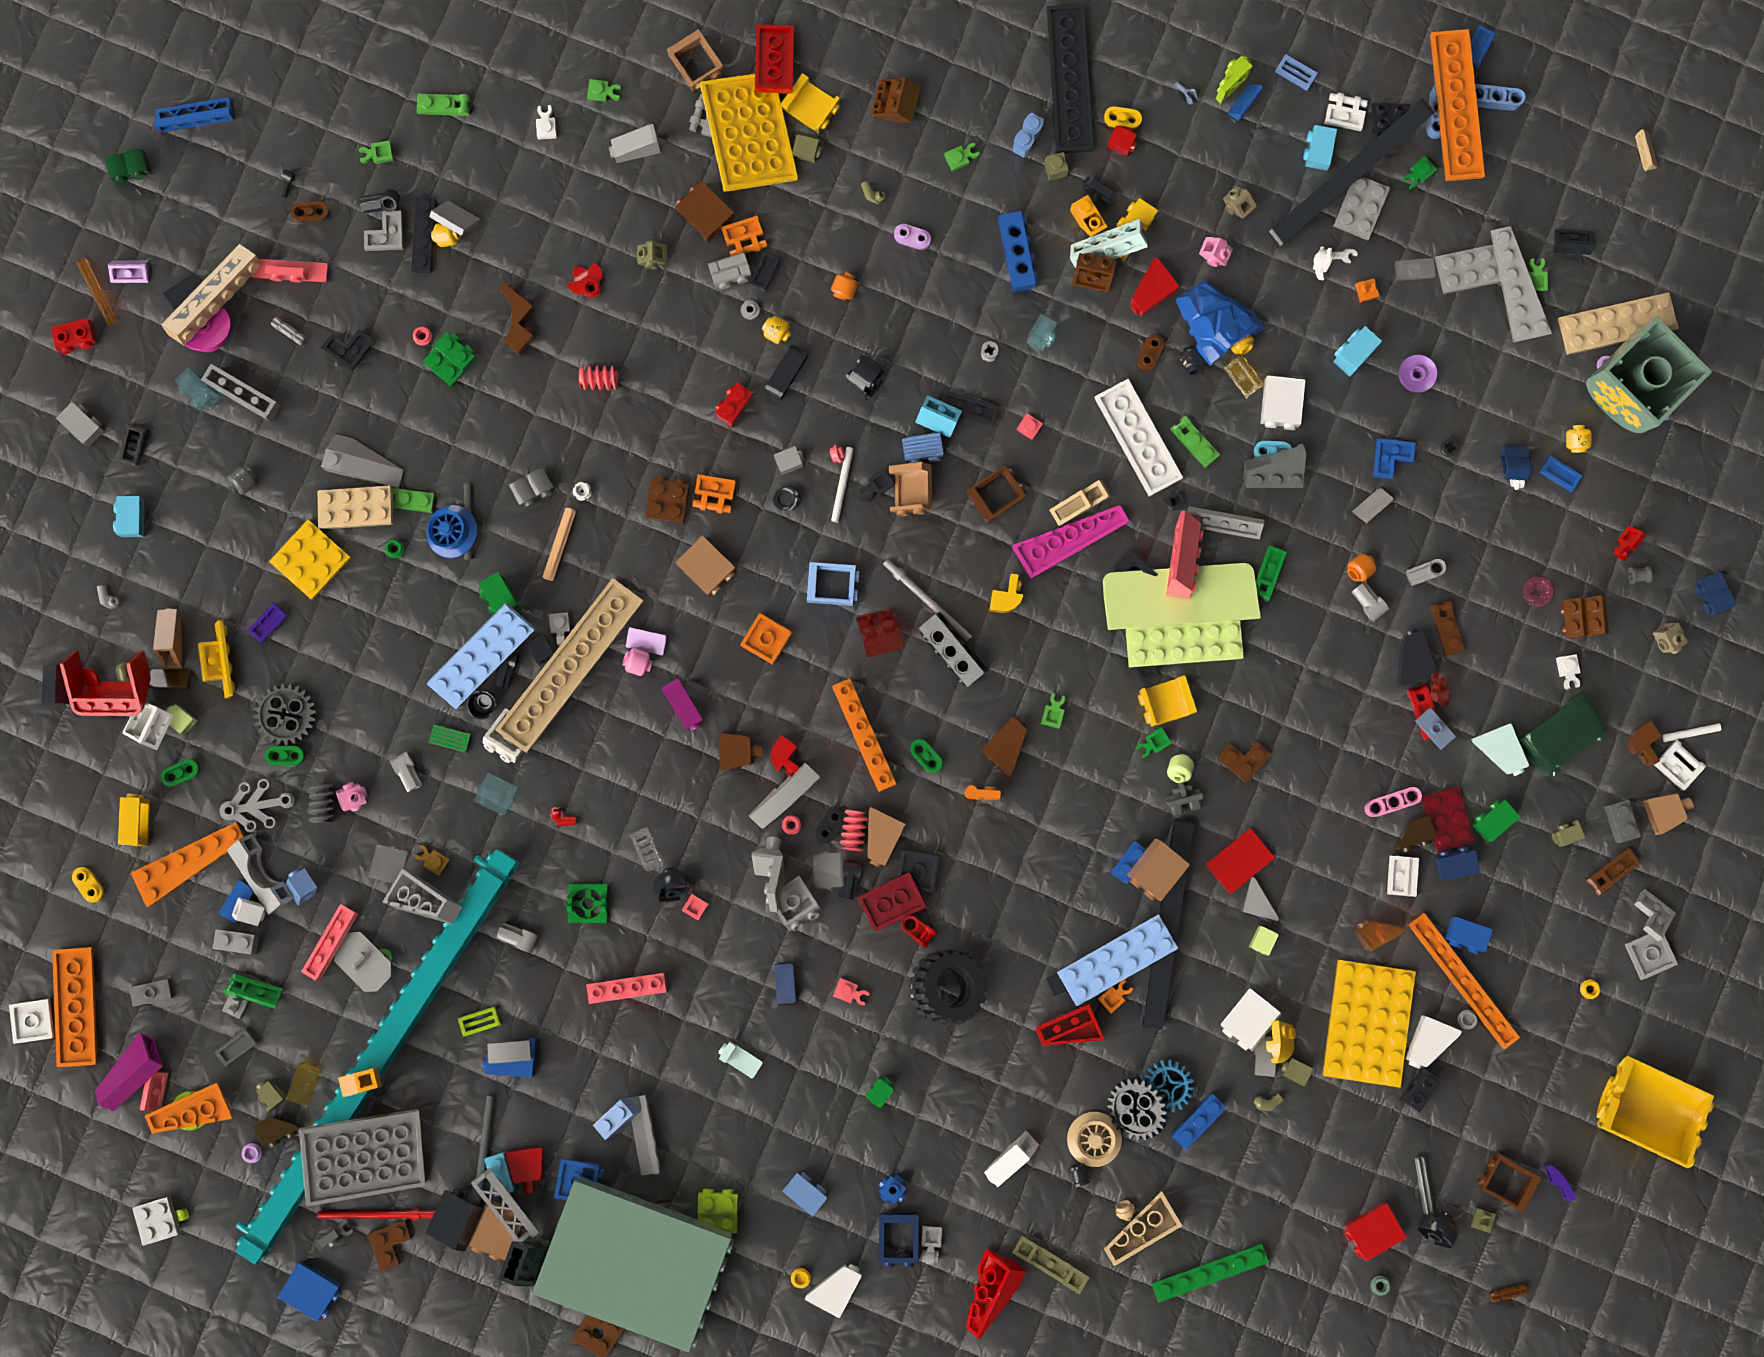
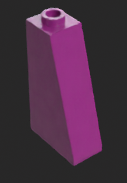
[95,1032,163,1111]

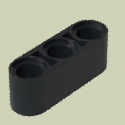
[764,344,809,400]

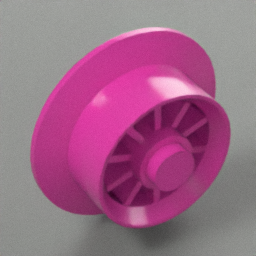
[185,307,231,352]

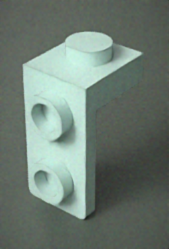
[718,1041,763,1078]

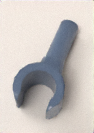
[1175,82,1198,104]

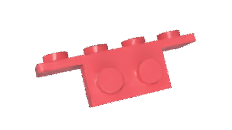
[251,259,328,283]

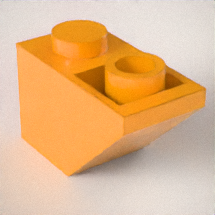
[1070,195,1107,237]
[338,1067,382,1097]

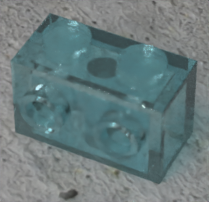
[1027,314,1057,351]
[175,368,220,411]

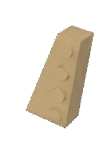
[1104,1191,1182,1266]

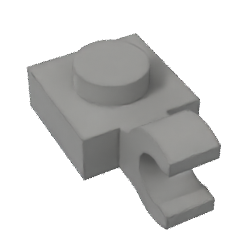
[549,612,571,647]

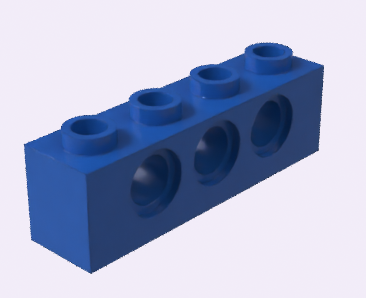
[998,211,1038,293]

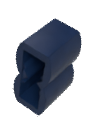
[1500,444,1533,481]
[1695,571,1736,617]

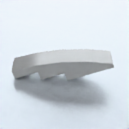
[748,763,820,829]

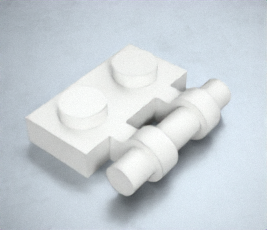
[1324,92,1367,131]

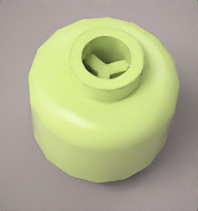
[1167,754,1194,783]

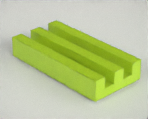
[458,1006,501,1037]

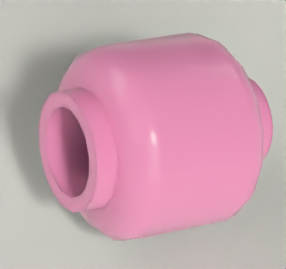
[622,648,652,676]

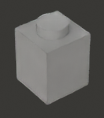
[774,446,805,475]

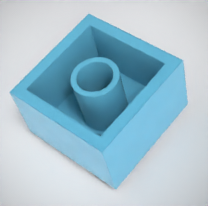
[1333,326,1382,377]

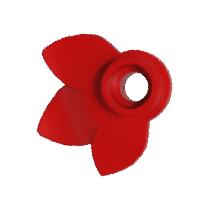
[567,263,602,298]

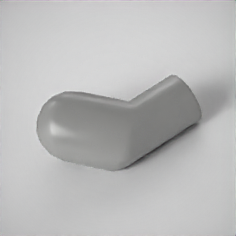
[97,585,119,609]

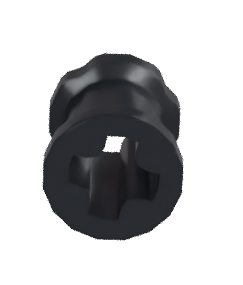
[1068,1163,1090,1187]

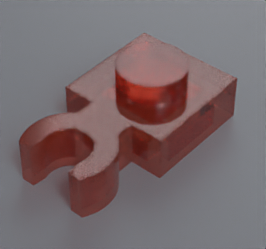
[1430,671,1450,707]

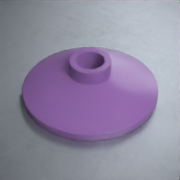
[1399,355,1437,392]

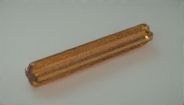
[76,258,118,326]

